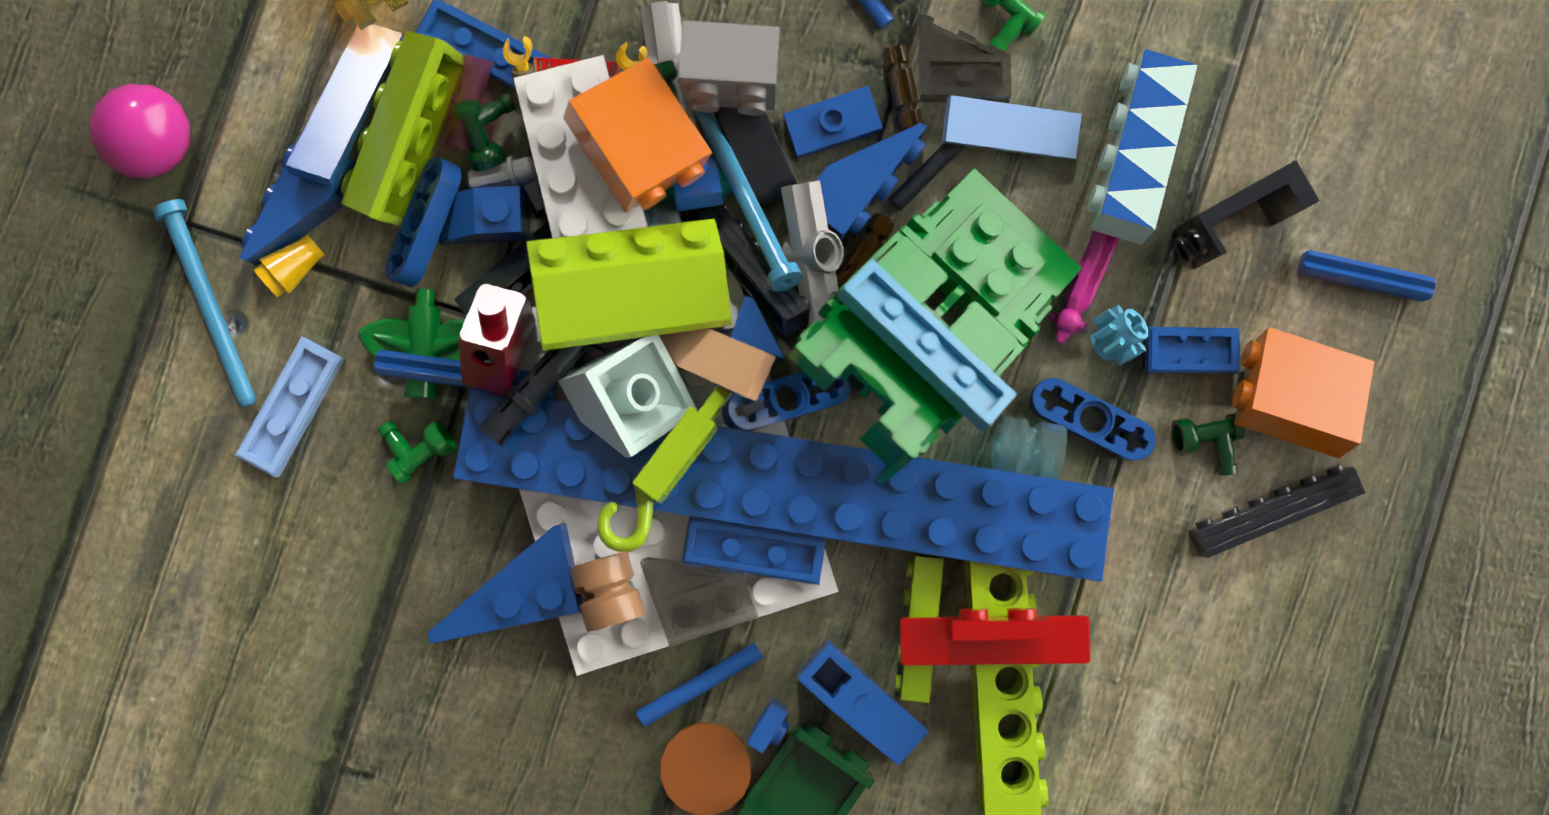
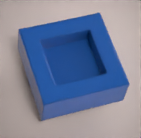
[747,697,790,754]

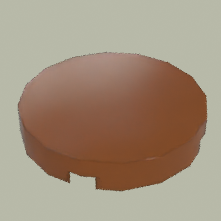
[660,722,751,815]

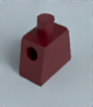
[458,284,536,397]

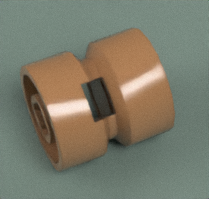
[569,552,646,632]

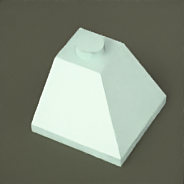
[558,335,699,458]

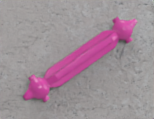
[1050,231,1120,344]

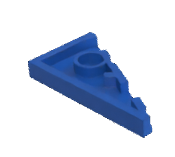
[427,523,583,644]

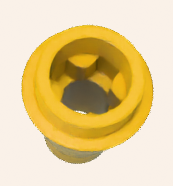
[253,234,325,298]

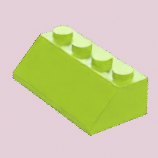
[341,31,468,226]
[527,219,732,351]

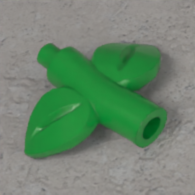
[358,288,465,399]

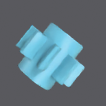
[1090,305,1148,365]

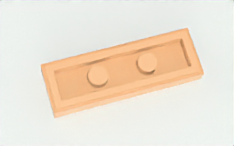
[659,328,776,401]

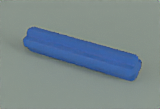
[1298,250,1436,302]

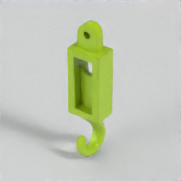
[597,385,732,552]

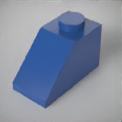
[439,186,530,245]

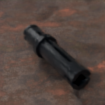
[479,344,593,447]

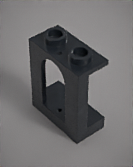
[1172,160,1320,269]

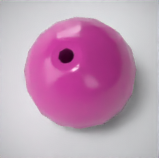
[89,84,191,179]

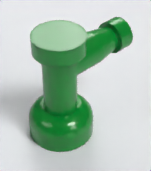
[980,0,1047,55]
[377,421,458,484]

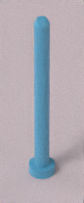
[696,111,803,292]
[152,199,256,408]

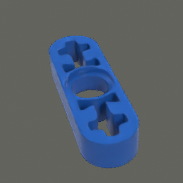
[385,156,461,287]
[722,372,850,431]
[1029,378,1156,461]

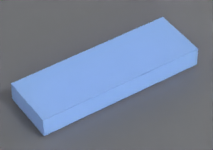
[942,95,1082,160]
[235,336,345,477]

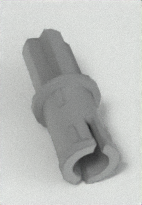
[468,156,538,189]

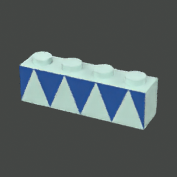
[1087,49,1197,245]

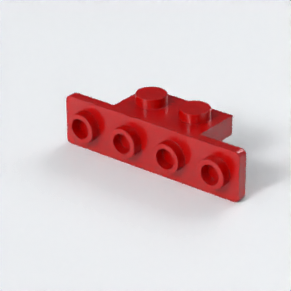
[900,608,1091,665]

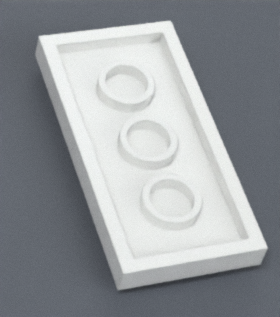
[514,55,648,238]

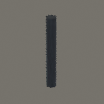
[888,143,966,211]

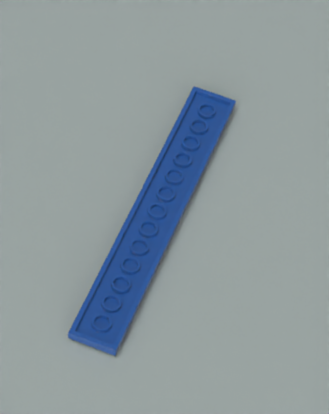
[453,387,1114,582]

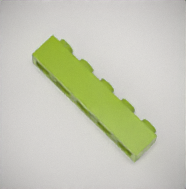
[894,554,944,703]

